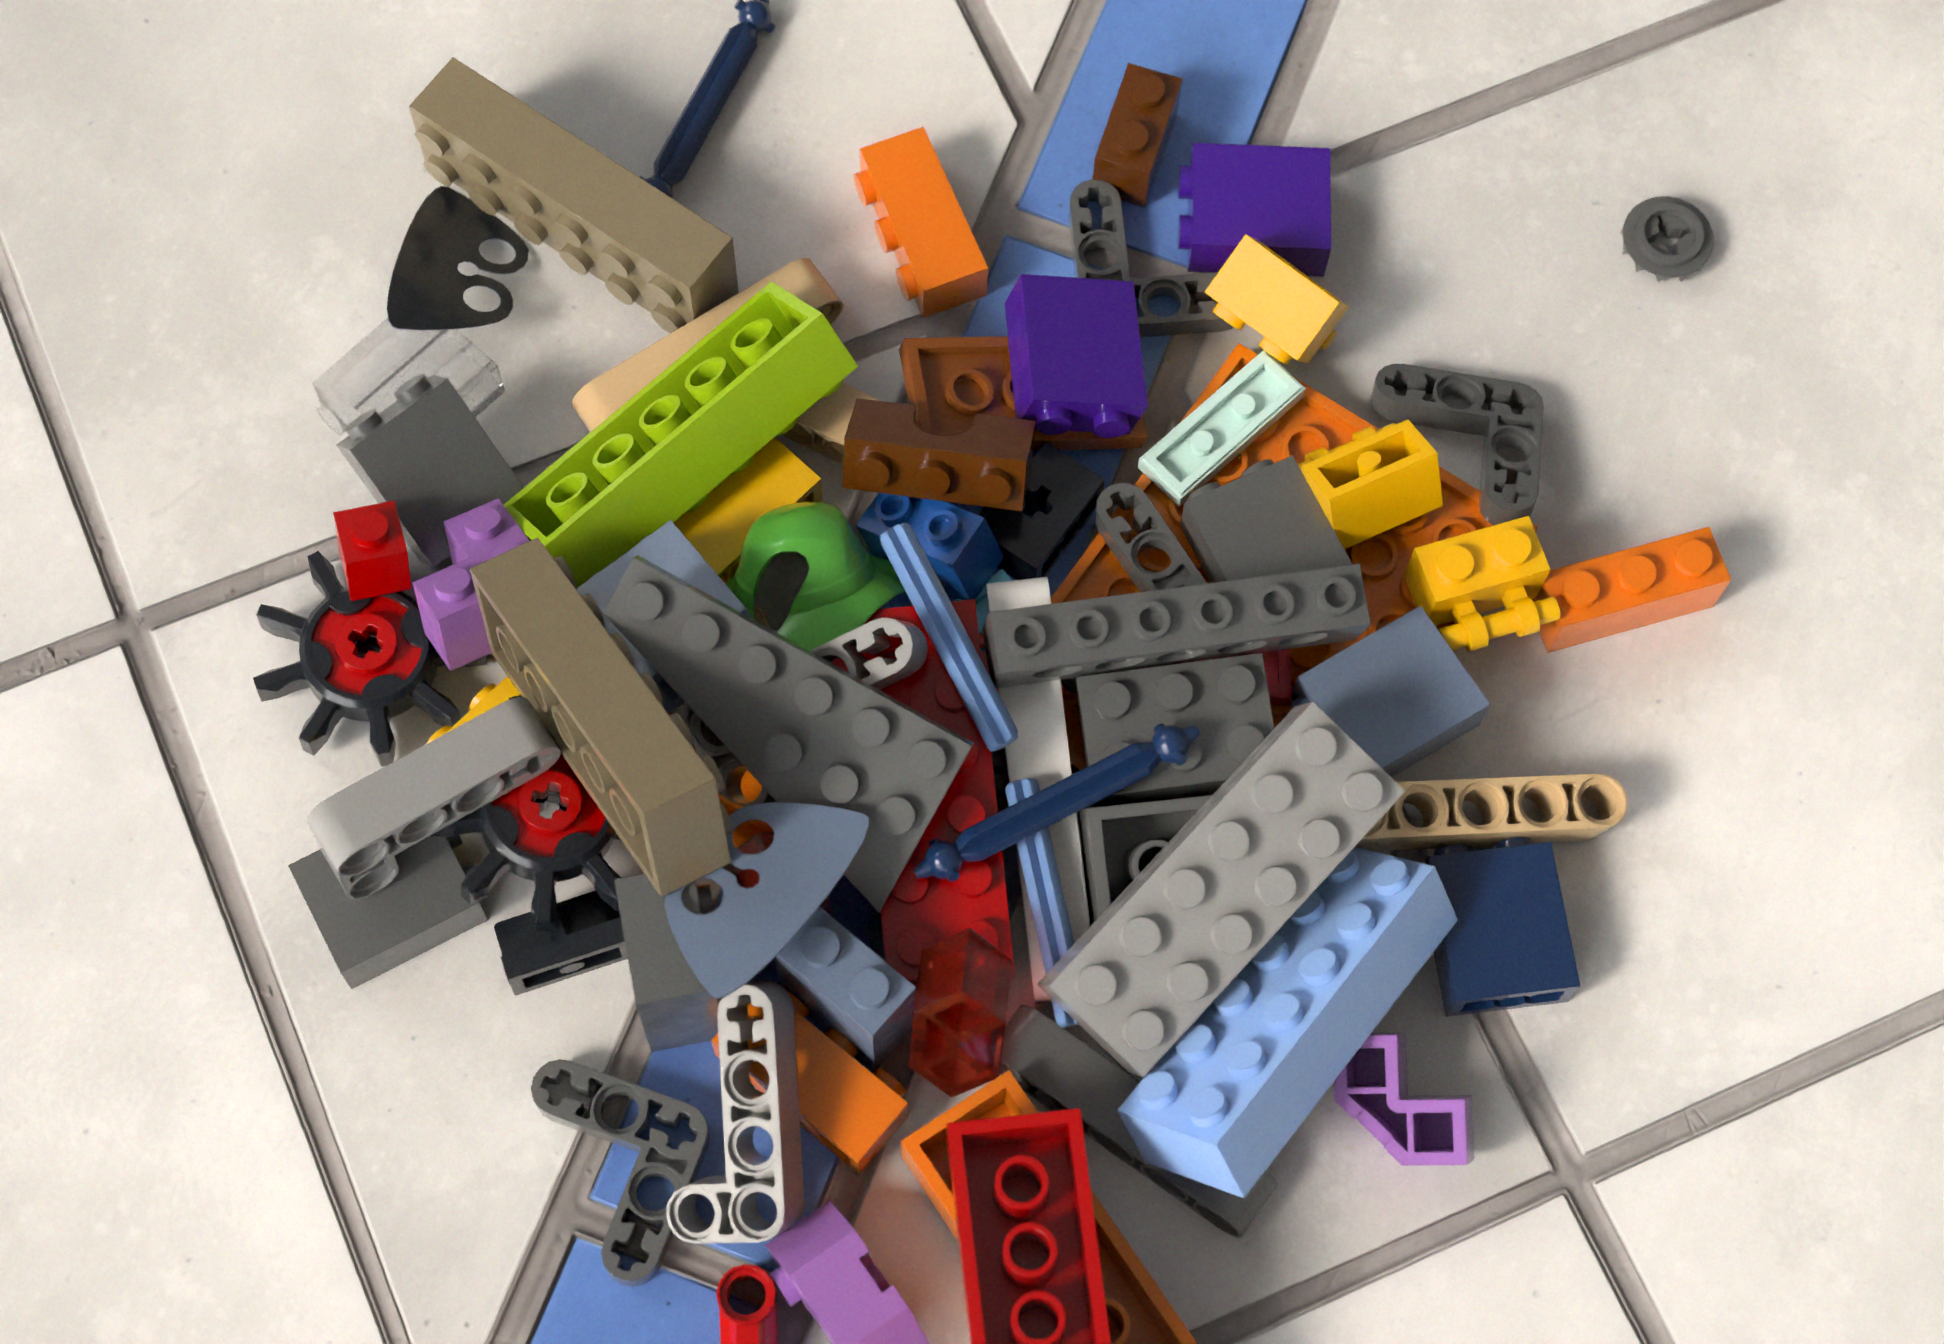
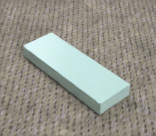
[1137,350,1306,507]

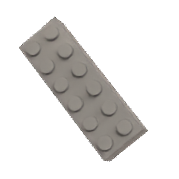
[1037,702,1405,1077]

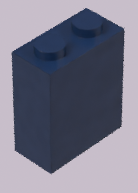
[1425,837,1580,1017]

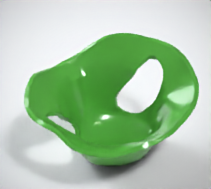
[725,502,906,651]

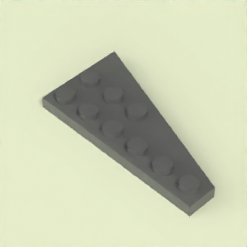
[604,555,974,912]

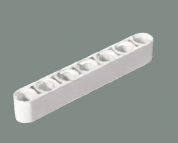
[986,577,1090,1004]

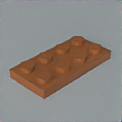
[899,336,1148,451]

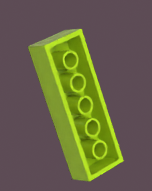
[504,281,858,588]

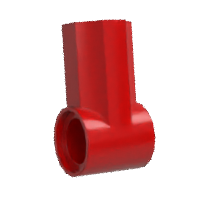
[716,1264,778,1344]

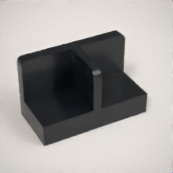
[494,890,628,996]

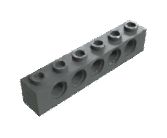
[982,564,1371,688]

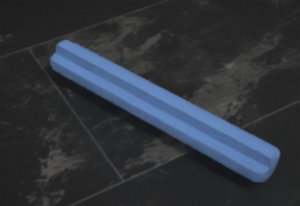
[880,523,1018,751]
[1005,778,1079,1027]

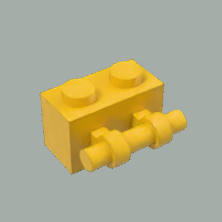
[1205,234,1350,365]
[1298,419,1443,549]
[1404,516,1561,652]

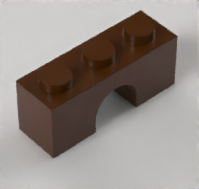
[842,398,1036,511]

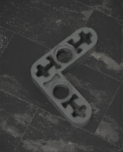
[1068,179,1234,337]
[1371,364,1544,526]
[1060,483,1207,694]
[531,1059,710,1287]

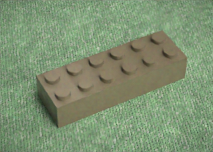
[409,57,739,334]
[469,538,733,897]

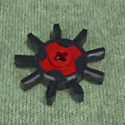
[253,551,487,767]
[430,695,622,931]

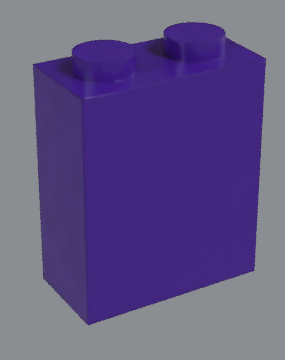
[1177,143,1331,277]
[1005,274,1148,438]

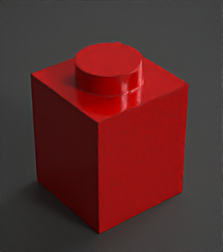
[333,500,411,601]

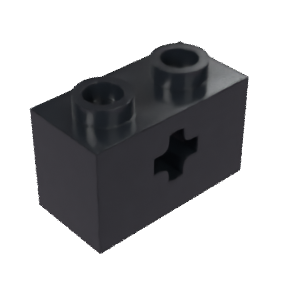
[979,442,1105,580]

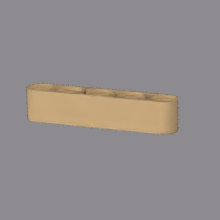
[572,258,844,432]
[1355,773,1628,851]

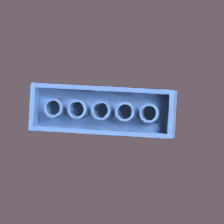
[1117,847,1458,1198]

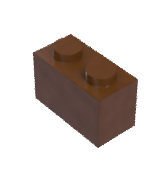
[1092,63,1183,207]

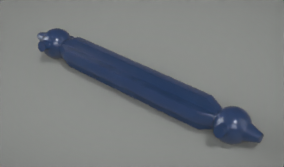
[639,0,776,198]
[913,723,1201,882]

